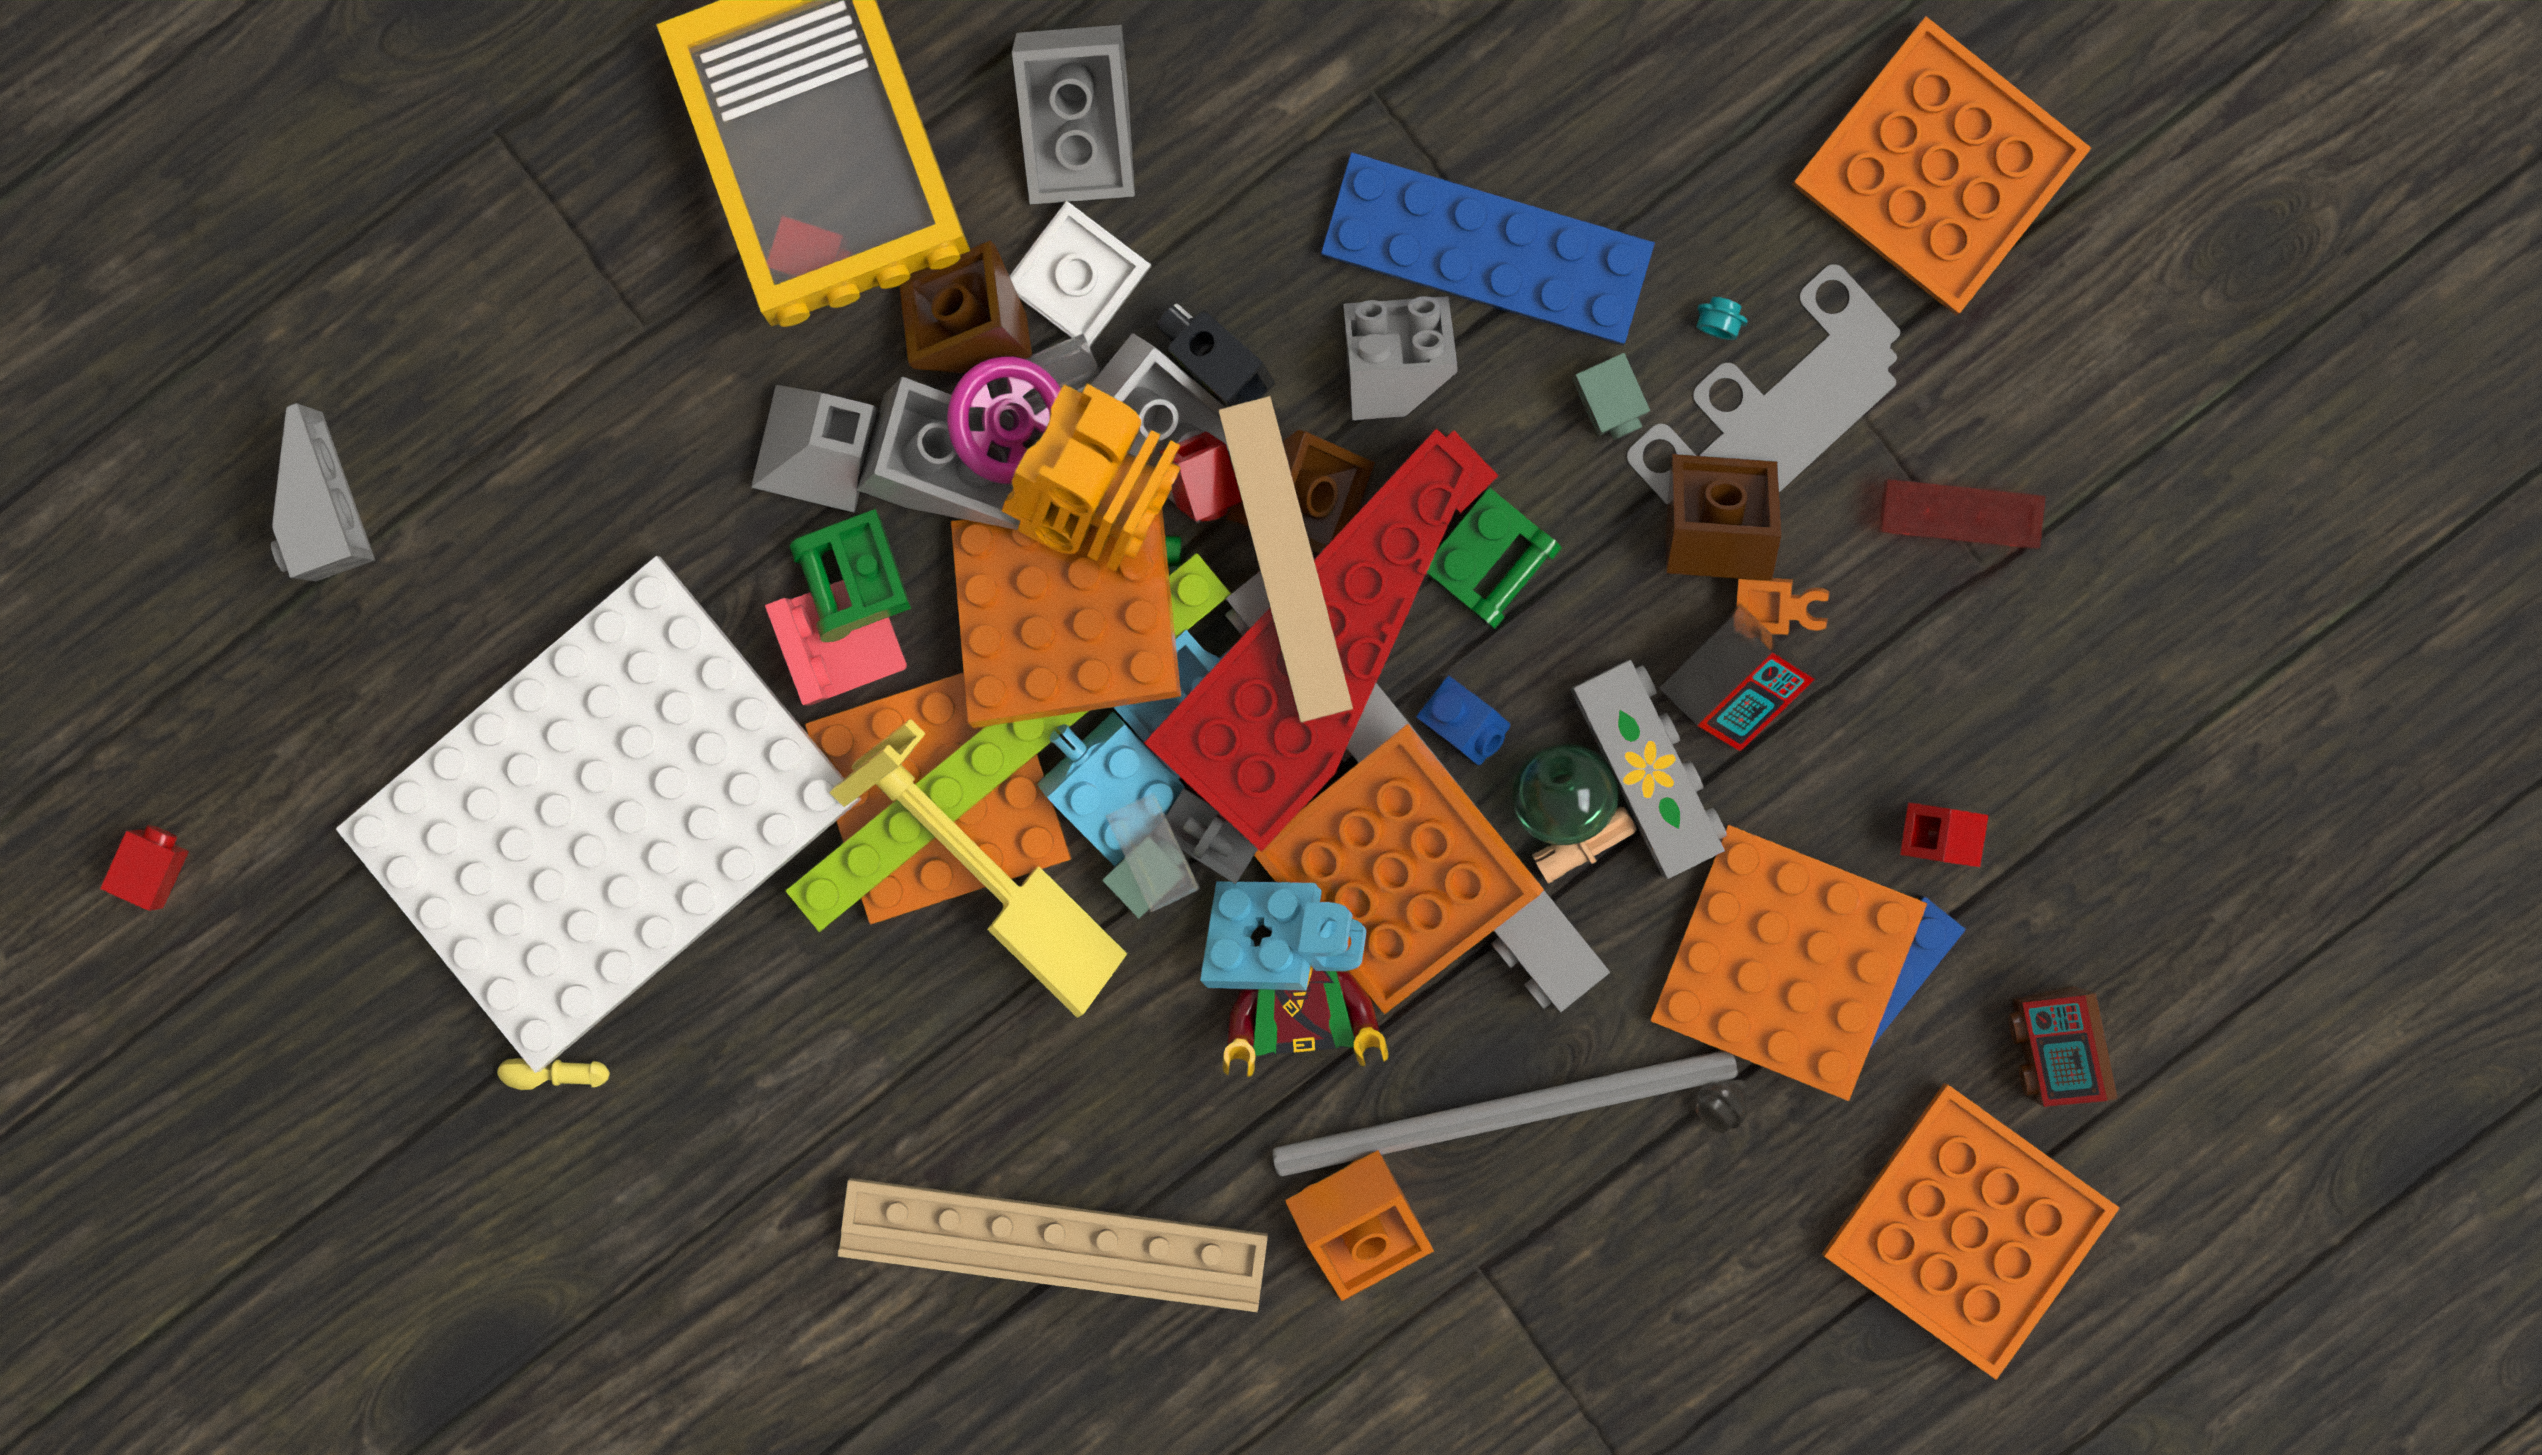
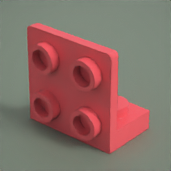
[765,580,907,706]

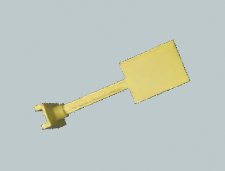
[829,719,1127,1018]

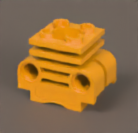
[1002,384,1181,571]

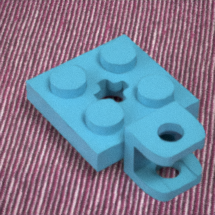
[1200,881,1367,991]

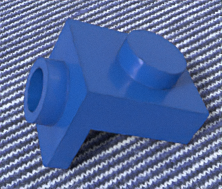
[1416,675,1511,765]

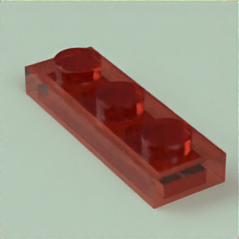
[1879,479,2046,550]

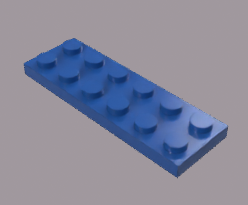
[1321,152,1655,346]

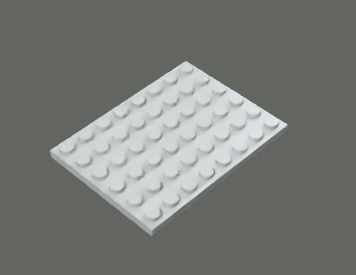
[336,556,861,1073]

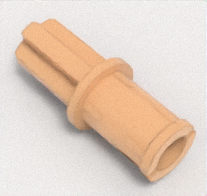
[1532,807,1636,884]

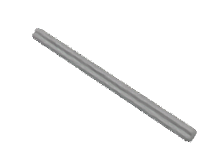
[1272,1050,1737,1176]

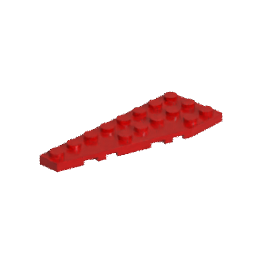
[1144,429,1476,852]

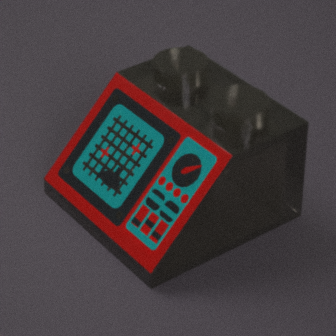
[1659,603,1816,751]

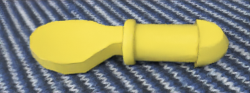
[497,1058,610,1090]

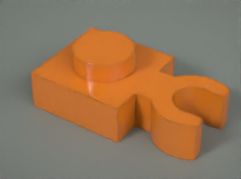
[1735,578,1829,635]

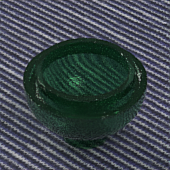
[1512,743,1619,845]

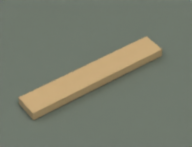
[1218,396,1353,723]

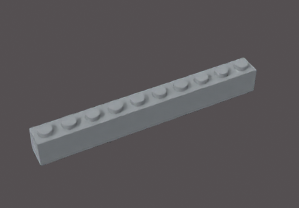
[1225,571,1610,1012]

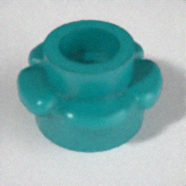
[1697,297,1748,340]

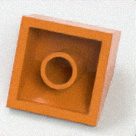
[1285,1150,1434,1301]

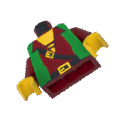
[1223,965,1388,1077]

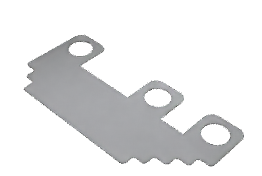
[1627,264,1900,504]

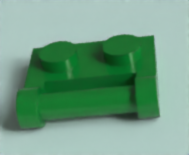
[1426,487,1562,629]
[790,509,911,643]

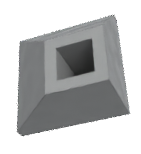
[1344,296,1457,420]
[751,385,879,513]

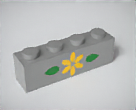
[1570,660,1727,879]

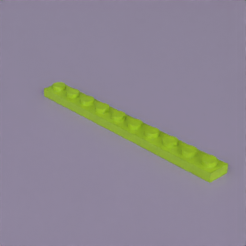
[786,553,1231,932]

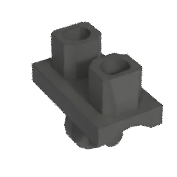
[1155,787,1258,884]

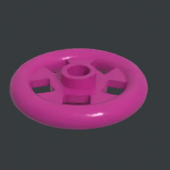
[947,356,1061,484]

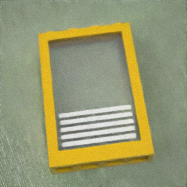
[657,0,970,327]

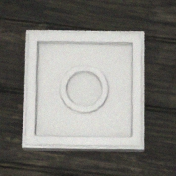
[1010,201,1151,350]

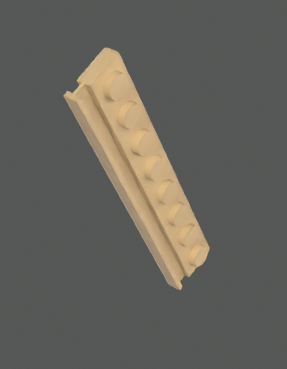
[838,1178,1268,1312]

